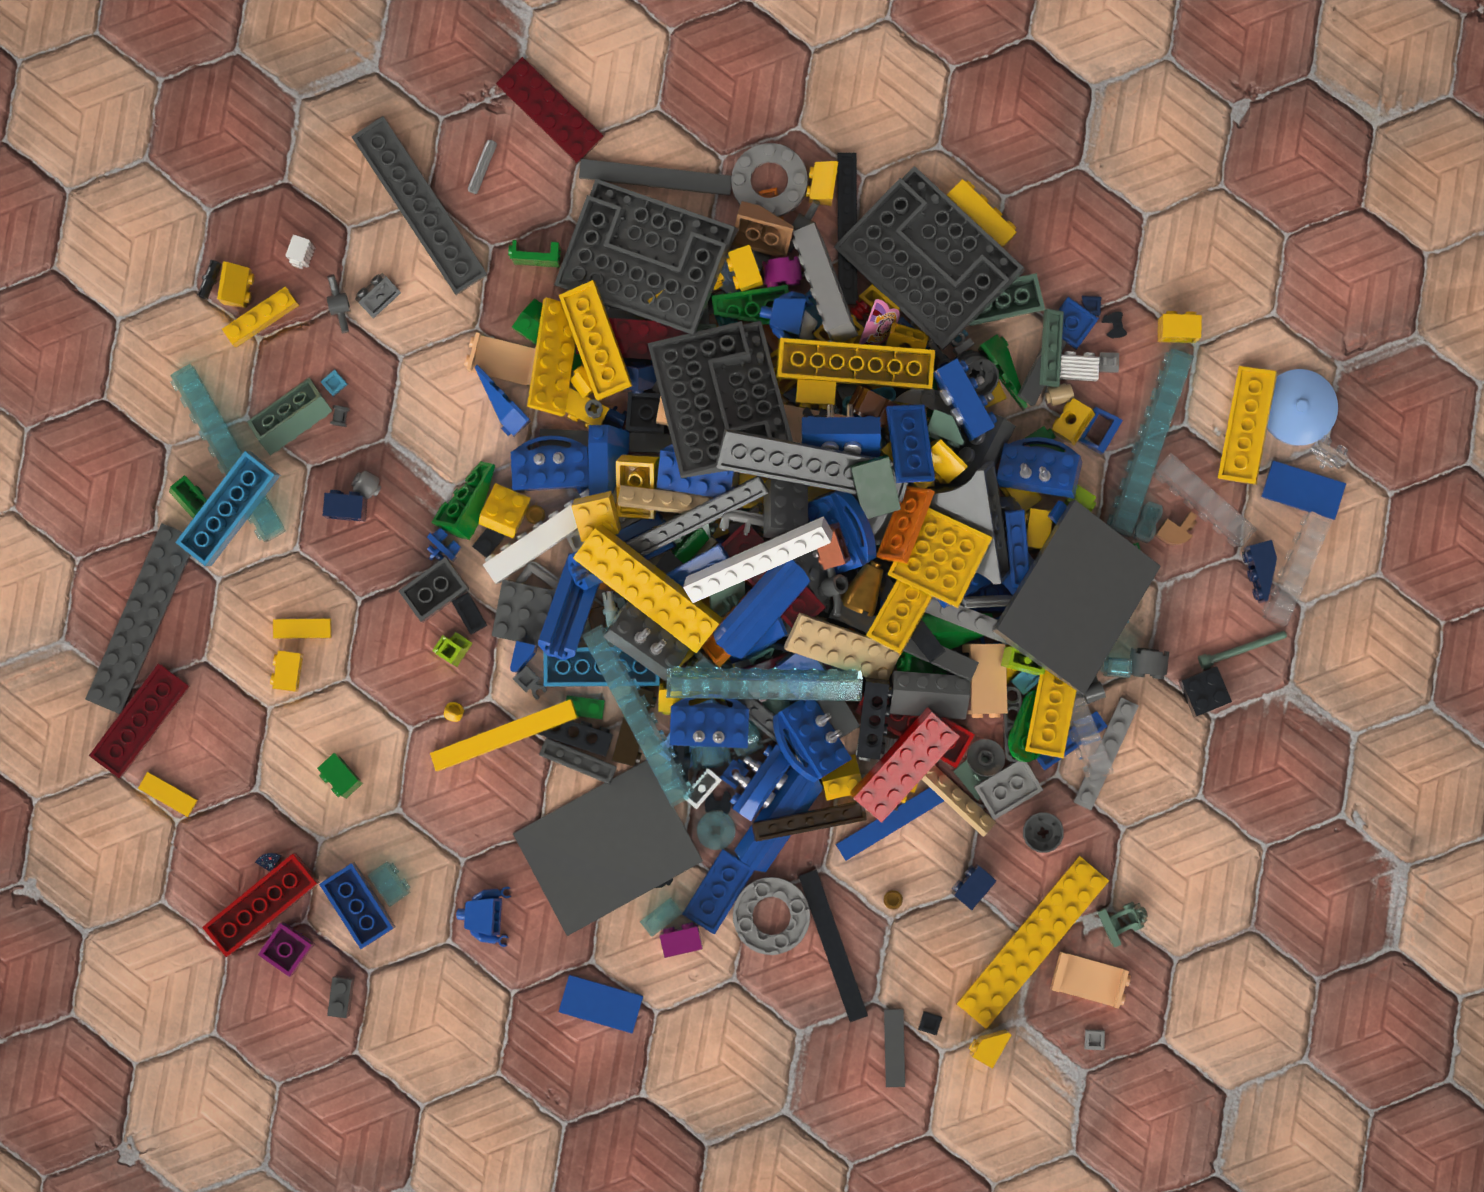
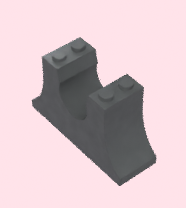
[927,461,1011,584]

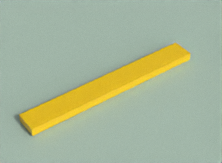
[430,699,578,771]

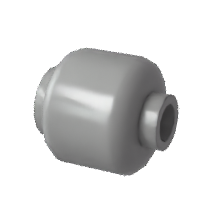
[351,471,381,499]

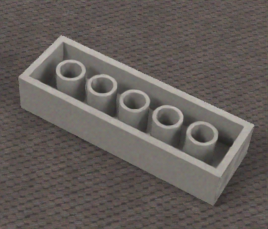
[792,223,859,343]

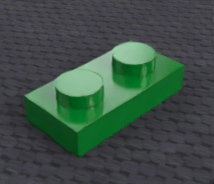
[566,695,605,720]

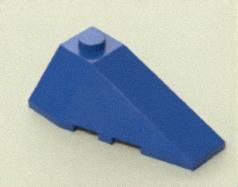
[475,365,531,437]

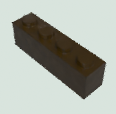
[612,686,657,767]

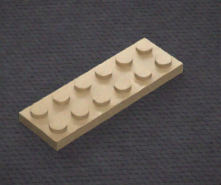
[784,613,900,680]

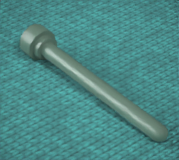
[1198,631,1287,671]

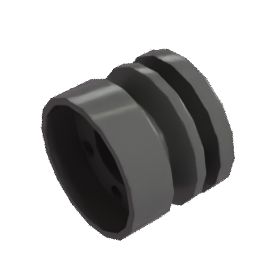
[954,350,999,396]
[1023,813,1064,853]

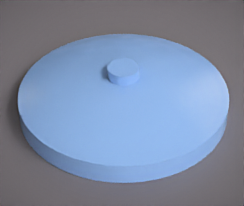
[1267,369,1338,446]

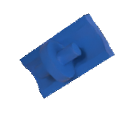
[427,528,461,562]

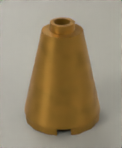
[841,560,883,617]

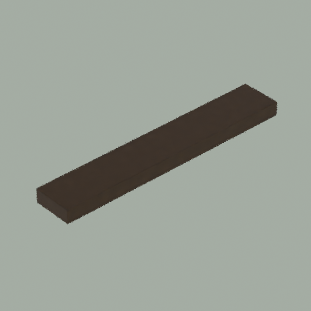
[752,802,867,842]

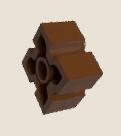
[848,385,898,428]

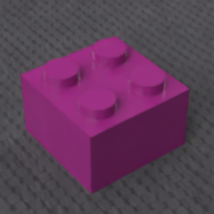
[258,921,315,977]
[659,922,703,958]

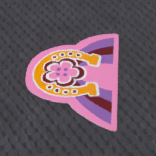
[859,299,900,345]

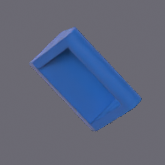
[1078,407,1123,455]
[510,641,538,673]

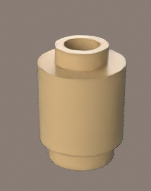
[1044,383,1074,406]

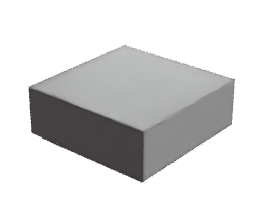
[1084,1029,1105,1050]

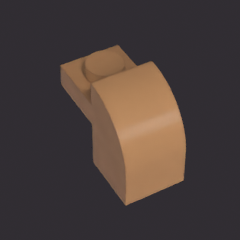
[1154,512,1197,545]

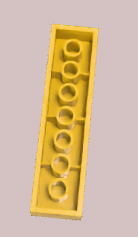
[776,338,935,390]
[573,524,723,653]

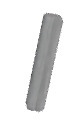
[468,140,497,194]
[962,595,1012,608]

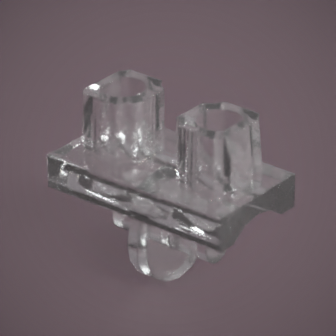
[1310,435,1348,469]

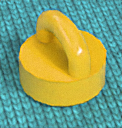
[444,702,464,722]

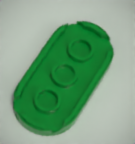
[1008,689,1041,762]

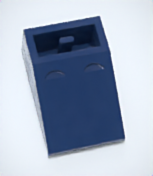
[1242,540,1277,603]

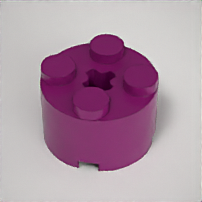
[762,257,803,288]

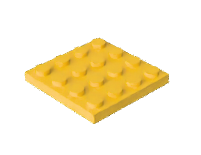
[888,508,993,608]

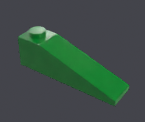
[512,298,583,371]

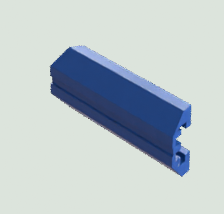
[568,512,676,591]
[538,553,599,660]
[713,560,810,659]
[734,766,823,872]

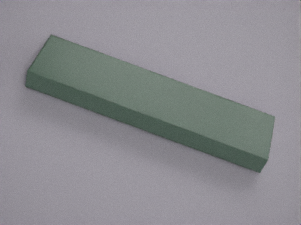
[1040,309,1064,387]

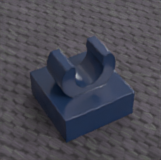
[603,406,627,429]

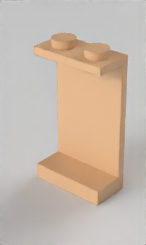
[465,332,536,387]
[962,644,1008,718]
[1050,952,1131,1009]

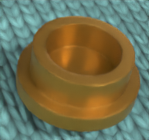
[526,505,545,524]
[883,890,903,909]

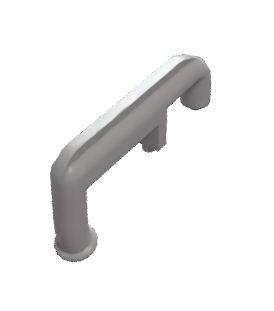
[720,510,764,536]
[516,562,560,590]

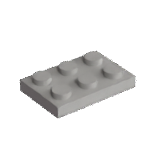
[974,761,1043,820]

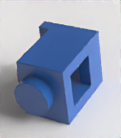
[720,759,749,789]

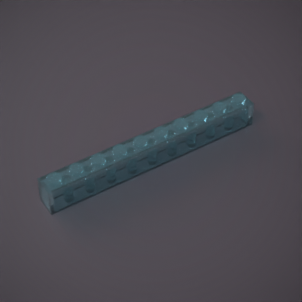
[1106,348,1194,537]
[170,364,286,543]
[582,625,694,807]
[666,666,863,701]

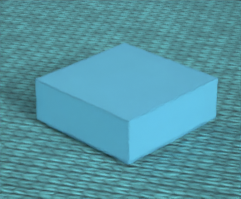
[321,369,348,397]

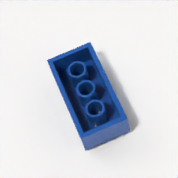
[319,862,396,949]

